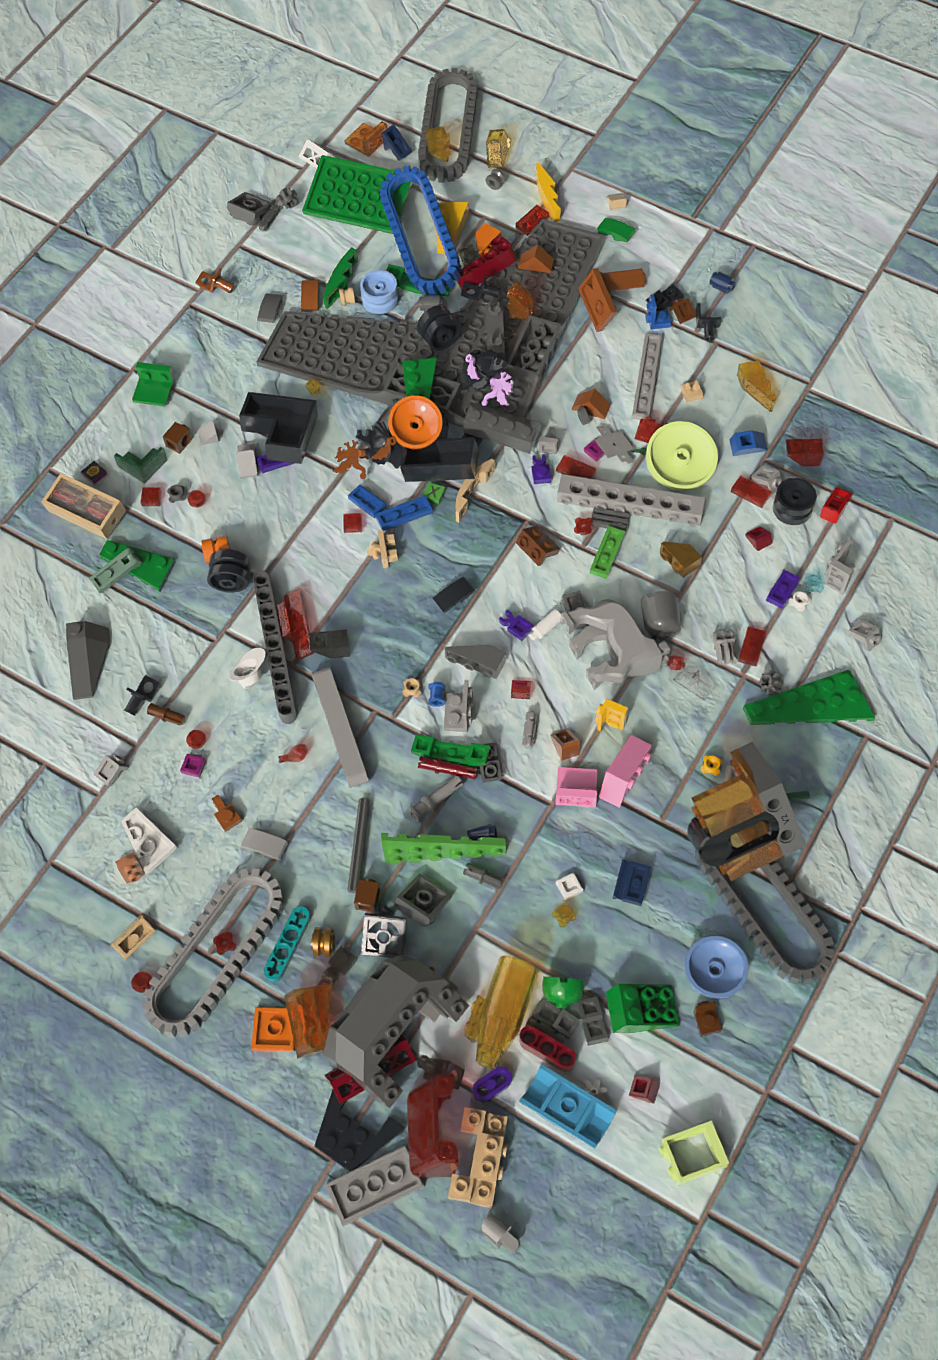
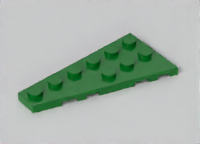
[743,669,875,725]

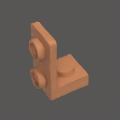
[115,852,145,884]

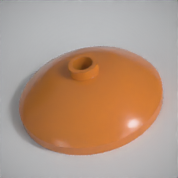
[388,396,442,449]

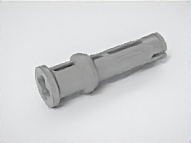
[408,776,463,822]

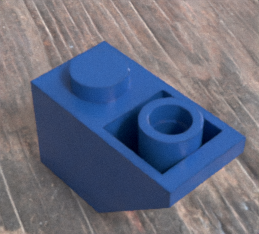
[729,430,767,456]

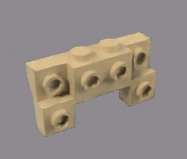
[448,1107,508,1208]

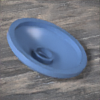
[684,936,749,999]

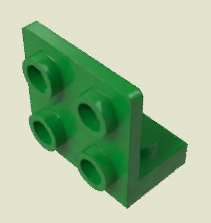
[132,362,175,406]

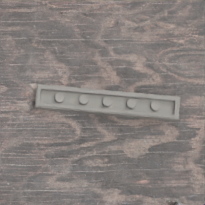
[632,333,662,421]

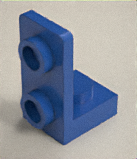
[645,294,671,330]

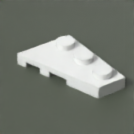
[121,808,177,875]

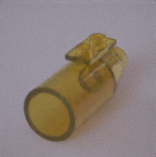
[464,956,539,1069]

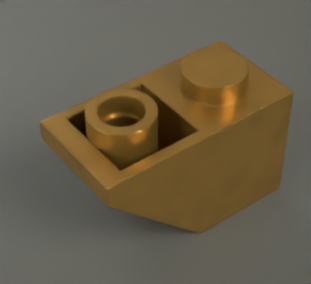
[660,541,702,578]

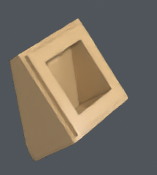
[606,194,627,210]

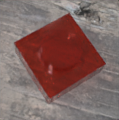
[140,487,162,506]
[343,513,362,533]

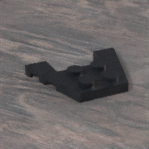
[315,1084,406,1172]

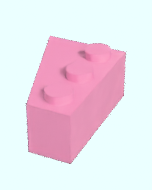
[599,735,652,808]

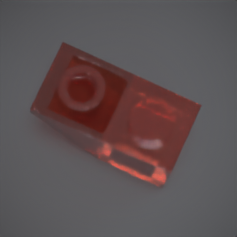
[786,439,824,466]

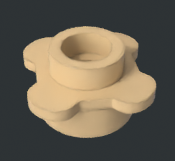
[402,678,422,697]

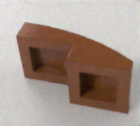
[301,280,319,312]

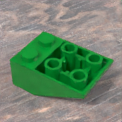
[606,984,680,1033]

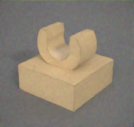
[681,380,703,402]

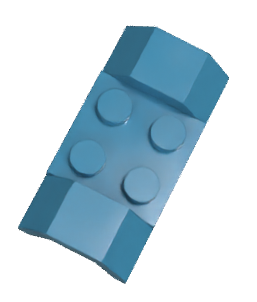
[519,1064,617,1149]

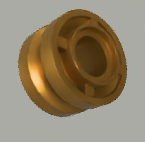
[311,927,335,957]

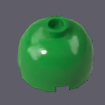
[542,976,585,1009]

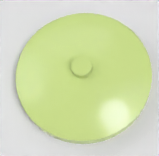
[646,421,718,491]

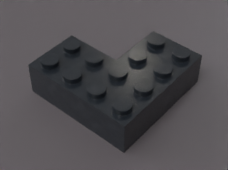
[239,392,318,464]
[400,413,479,482]

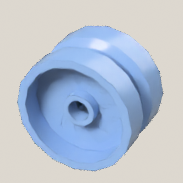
[360,270,398,314]

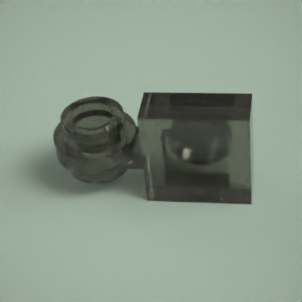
[321,946,358,986]

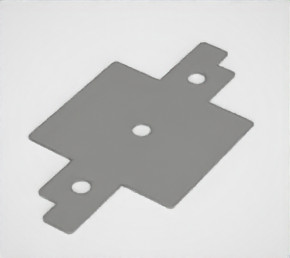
[595,425,634,464]

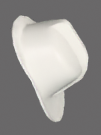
[229,648,266,689]

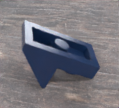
[381,124,412,161]

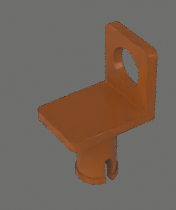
[195,268,234,294]

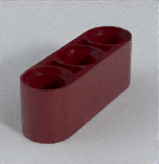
[519,1026,576,1072]

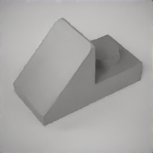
[236,444,258,478]

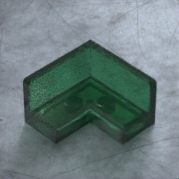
[114,447,168,484]

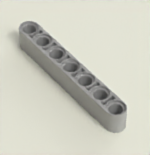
[311,667,369,788]

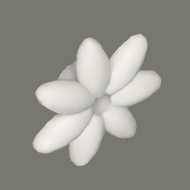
[582,1079,608,1102]

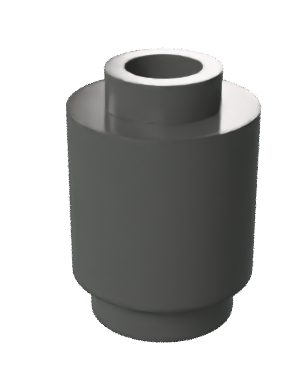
[419,295,443,312]

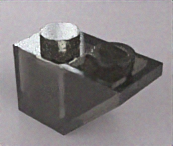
[309,629,350,659]

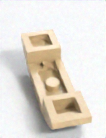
[455,459,495,523]

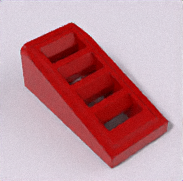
[820,487,853,524]

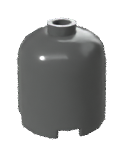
[641,591,680,639]

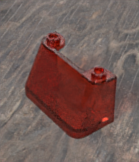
[407,1073,459,1178]

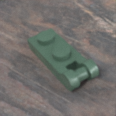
[89,548,142,594]

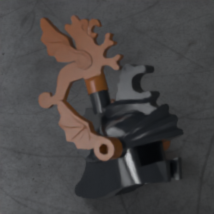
[333,421,403,479]

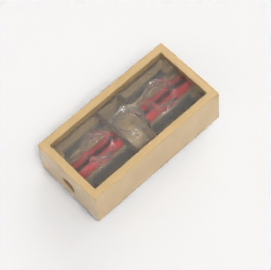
[41,473,126,540]

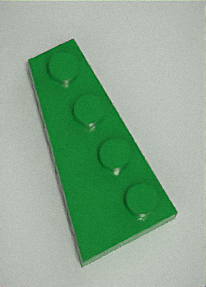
[402,358,437,400]
[99,540,175,592]

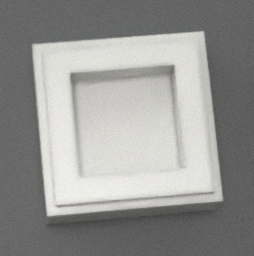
[556,872,583,900]

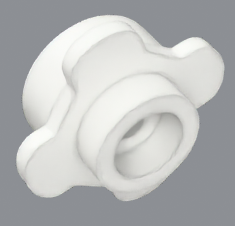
[788,591,811,611]

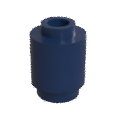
[709,272,736,294]

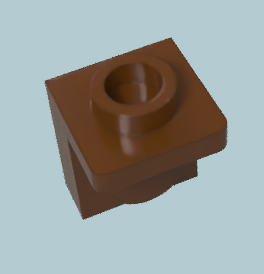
[669,298,697,324]
[693,1001,722,1037]

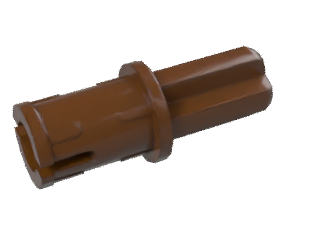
[147,703,185,726]

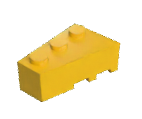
[437,202,469,254]

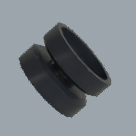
[417,305,461,351]
[772,478,817,525]
[207,549,251,593]

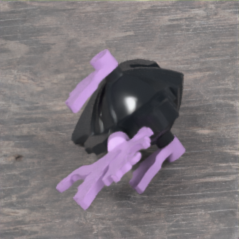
[461,349,514,406]

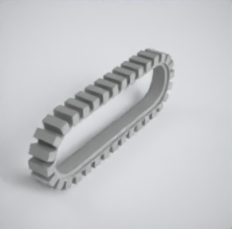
[142,868,284,1038]

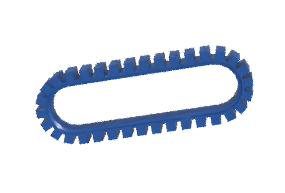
[380,166,461,295]

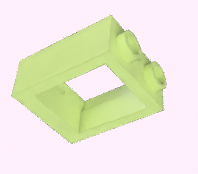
[659,1120,729,1186]

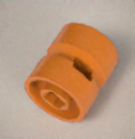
[201,535,230,563]

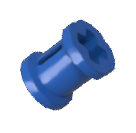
[428,682,446,707]

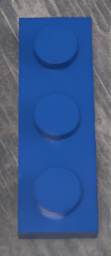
[375,496,433,531]

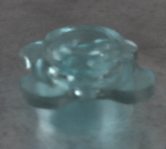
[803,575,824,593]

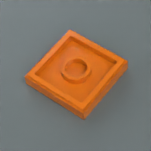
[251,1007,298,1052]

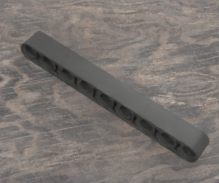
[253,571,297,724]

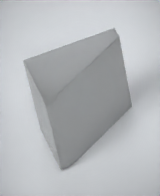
[198,421,218,445]

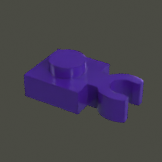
[531,454,551,484]
[499,610,534,641]

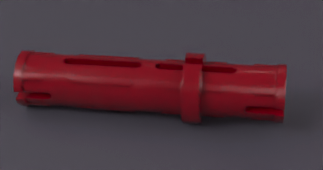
[418,756,478,780]

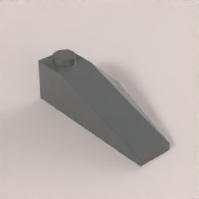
[66,621,109,700]

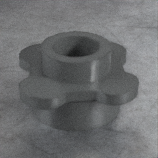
[167,485,186,503]

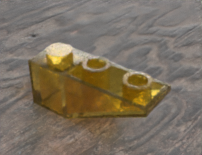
[737,360,776,412]

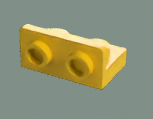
[595,699,628,731]

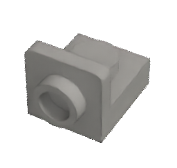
[751,465,782,494]
[849,619,881,651]
[93,755,129,786]

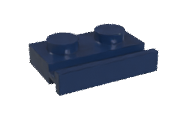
[613,859,651,906]

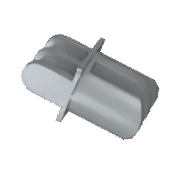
[713,630,737,665]
[482,1216,519,1253]

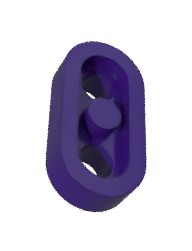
[472,1067,512,1103]

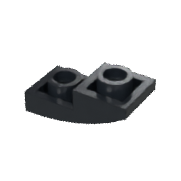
[646,284,684,311]
[433,576,475,613]

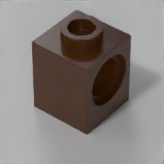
[163,422,192,454]
[354,879,380,912]

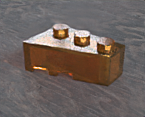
[284,983,332,1059]

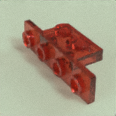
[277,589,314,660]

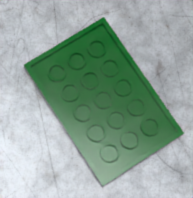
[302,155,413,234]

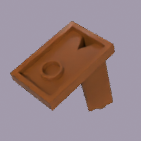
[578,268,646,332]

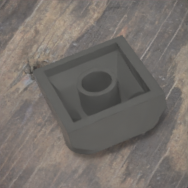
[227,192,272,225]
[395,873,452,926]

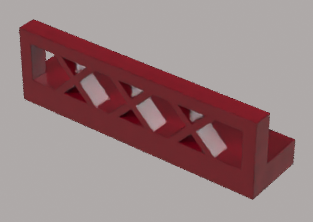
[325,1034,416,1104]

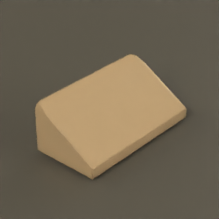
[110,915,157,960]

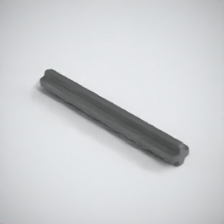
[347,798,369,894]

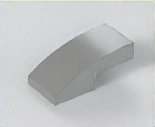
[241,828,288,860]

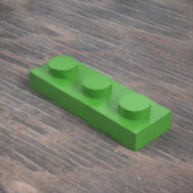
[590,526,625,579]

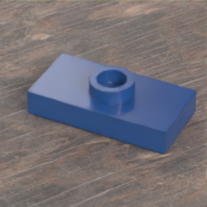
[348,485,387,519]

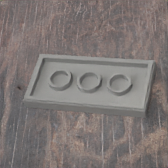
[325,1145,424,1227]

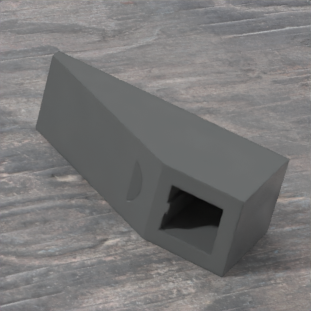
[444,645,506,679]

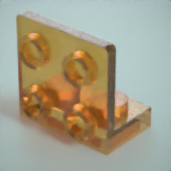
[344,121,387,157]

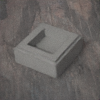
[539,436,558,454]

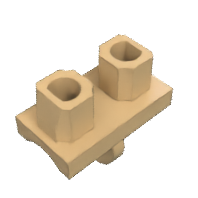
[367,530,398,568]

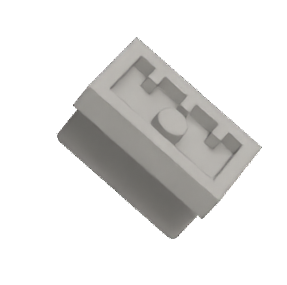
[824,539,854,595]
[444,680,473,732]

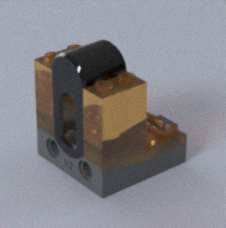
[687,742,806,881]

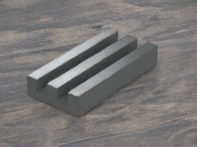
[590,507,629,532]

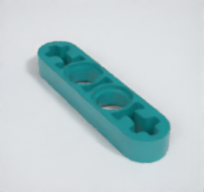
[264,906,311,982]

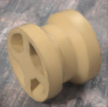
[339,287,355,306]

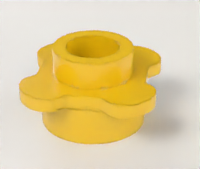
[701,755,722,776]

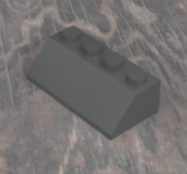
[464,402,542,454]

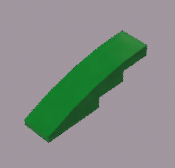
[323,247,358,309]

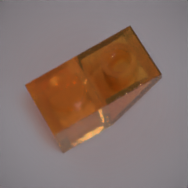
[507,281,534,321]

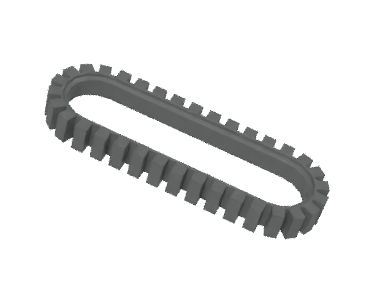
[418,68,477,183]
[695,818,835,985]

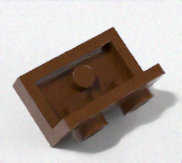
[516,525,560,566]

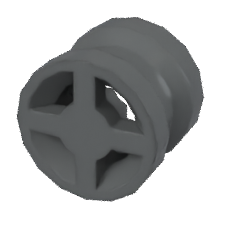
[485,169,506,190]

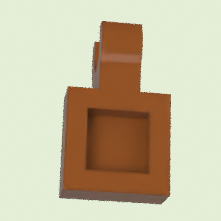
[211,795,242,832]

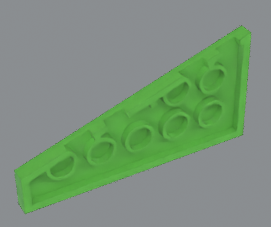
[381,833,506,864]

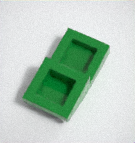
[597,218,636,242]

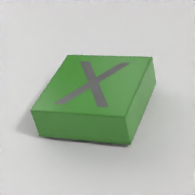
[422,482,445,504]

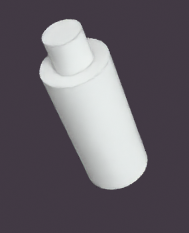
[529,609,561,640]

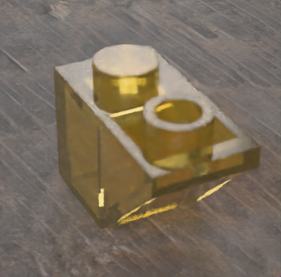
[425,126,450,162]
[486,129,511,168]

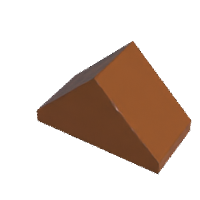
[518,244,554,273]
[572,389,611,420]
[550,728,580,761]

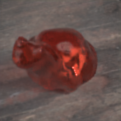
[278,744,308,763]

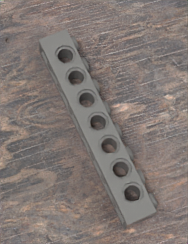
[557,474,705,526]

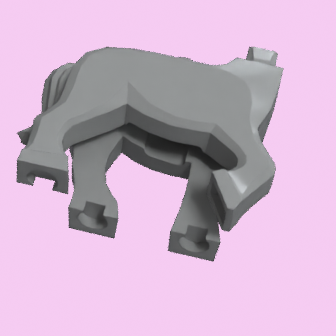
[560,599,670,690]

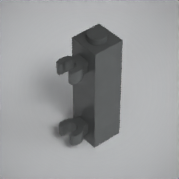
[485,302,505,361]

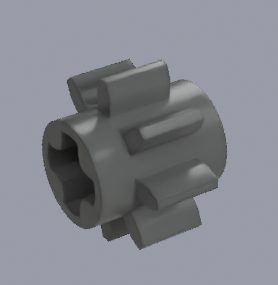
[277,188,298,209]
[759,670,784,695]

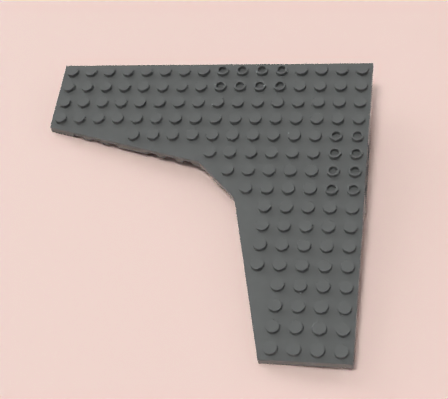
[256,219,605,427]

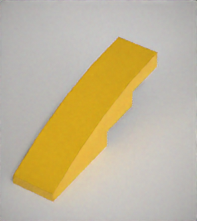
[536,162,561,222]

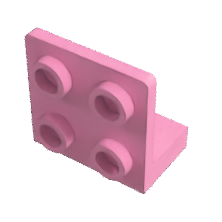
[556,767,597,807]

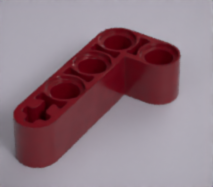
[457,236,517,291]

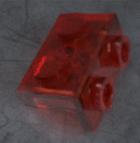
[634,417,668,443]

